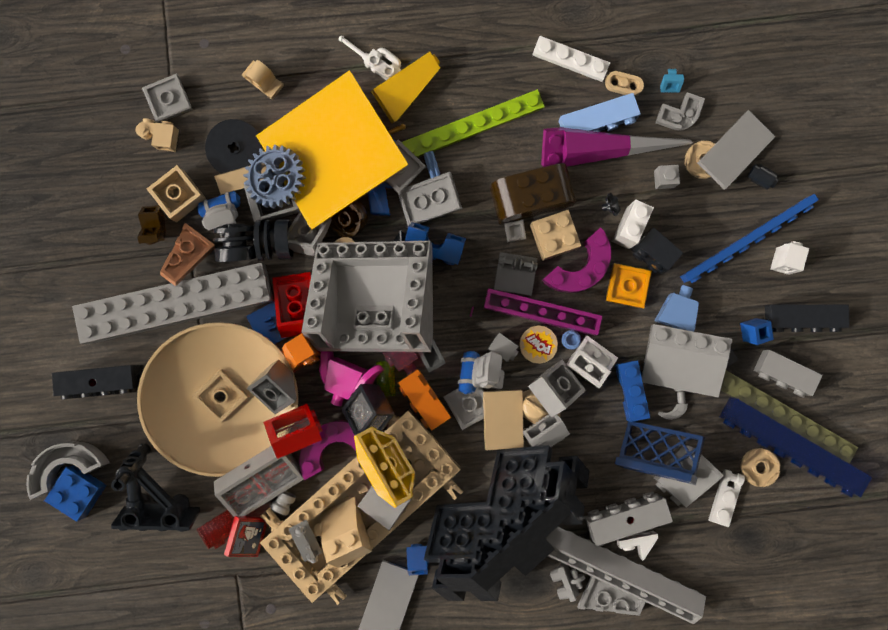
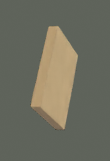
[483,390,524,450]

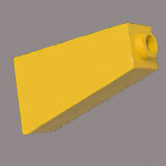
[371,52,440,123]

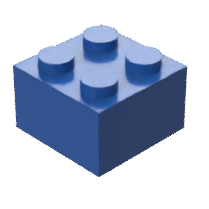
[44,465,107,522]

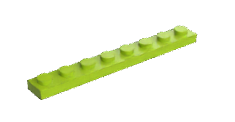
[401,89,545,158]

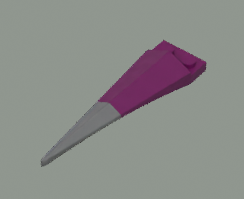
[541,127,693,167]

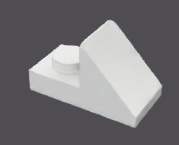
[616,531,658,561]

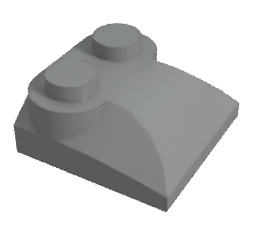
[287,212,332,256]

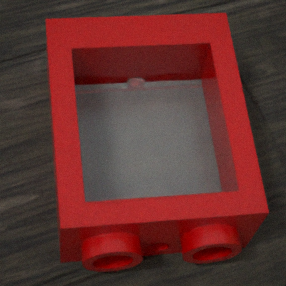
[263,404,323,459]

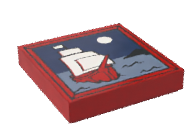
[224,516,267,557]

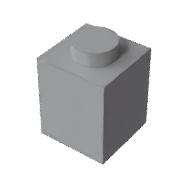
[654,165,680,189]
[488,333,518,362]

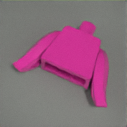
[319,351,385,406]

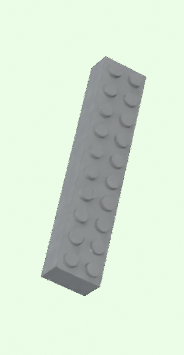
[72,263,274,344]

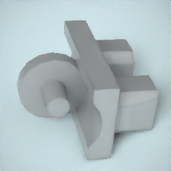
[550,562,585,602]

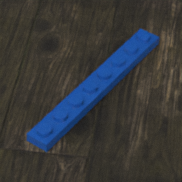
[680,194,818,283]

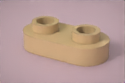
[605,71,644,96]

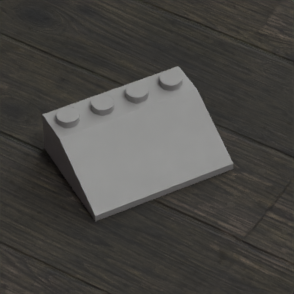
[642,324,732,397]

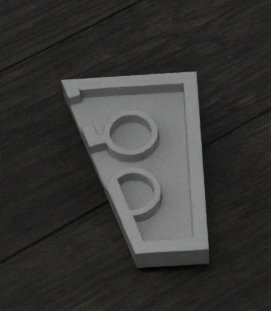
[577,576,645,616]

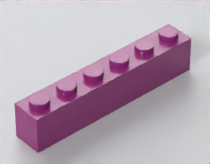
[483,288,602,336]

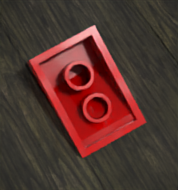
[272,272,311,338]

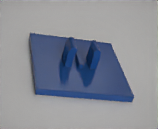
[246,301,287,344]

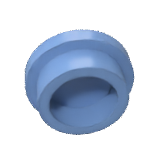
[562,330,581,349]

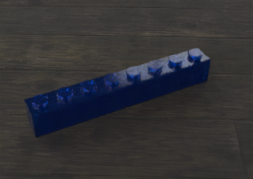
[719,397,872,498]

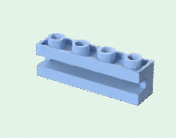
[559,93,640,132]

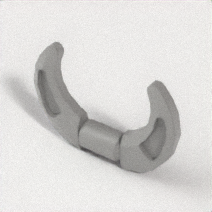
[658,389,688,420]

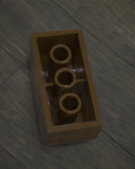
[490,163,576,225]

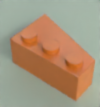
[281,333,321,372]
[398,369,451,431]

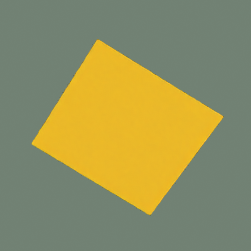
[256,70,409,230]

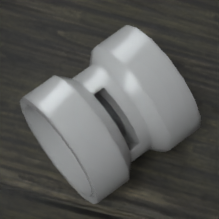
[270,491,296,515]

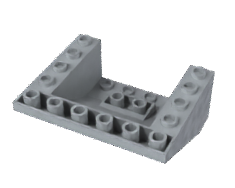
[302,241,433,352]

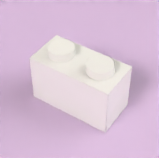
[770,241,809,275]

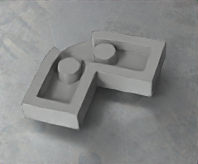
[655,92,705,130]

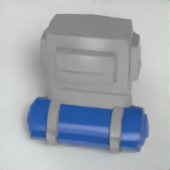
[198,191,241,237]
[458,351,504,394]

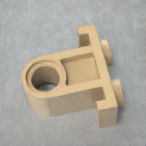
[242,60,284,100]

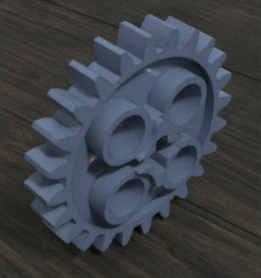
[243,145,306,209]

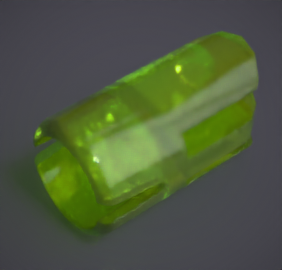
[376,361,396,396]

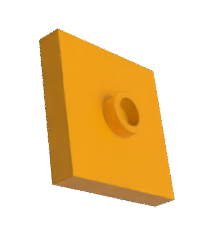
[606,263,652,309]

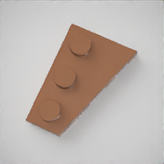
[160,223,215,286]

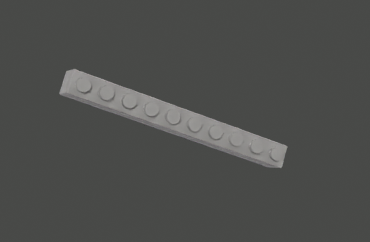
[546,527,706,624]

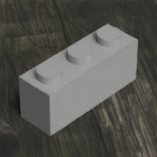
[753,350,822,398]

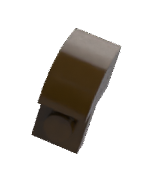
[137,205,166,245]

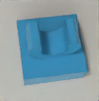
[660,69,684,92]

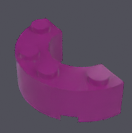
[542,227,611,293]
[300,420,356,480]

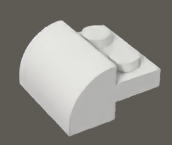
[567,336,618,388]

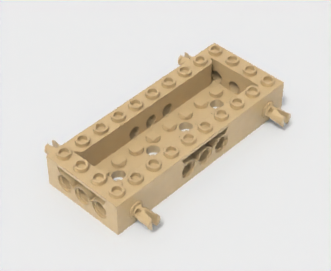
[260,409,463,605]

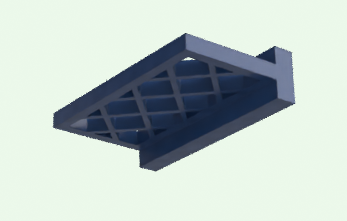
[615,421,705,485]

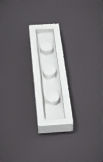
[533,36,610,82]

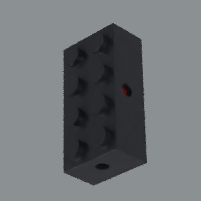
[52,365,144,400]

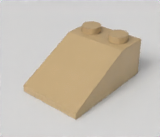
[321,497,372,568]

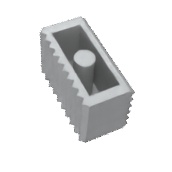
[523,415,570,447]

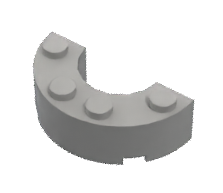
[26,441,110,500]

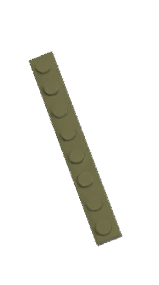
[721,370,859,464]

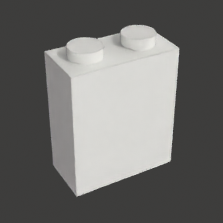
[611,200,654,249]

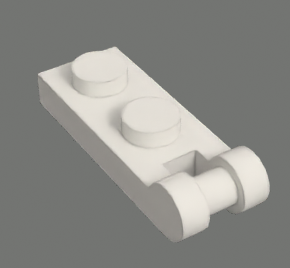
[708,469,745,527]

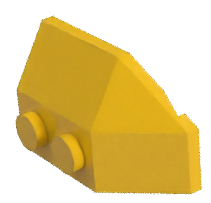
[354,427,415,508]

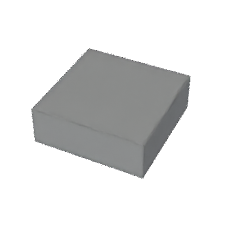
[504,220,526,243]

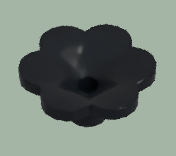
[602,193,621,216]

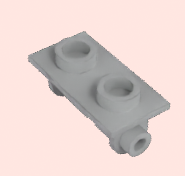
[288,519,322,563]

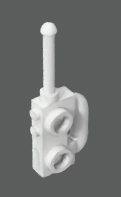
[339,36,401,80]

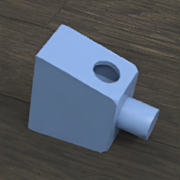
[655,285,699,332]

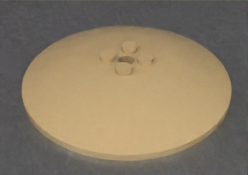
[137,322,298,477]

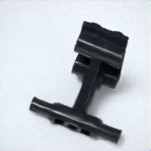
[111,443,200,532]

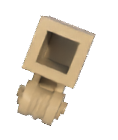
[136,118,179,152]

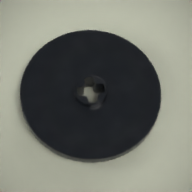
[205,119,263,173]

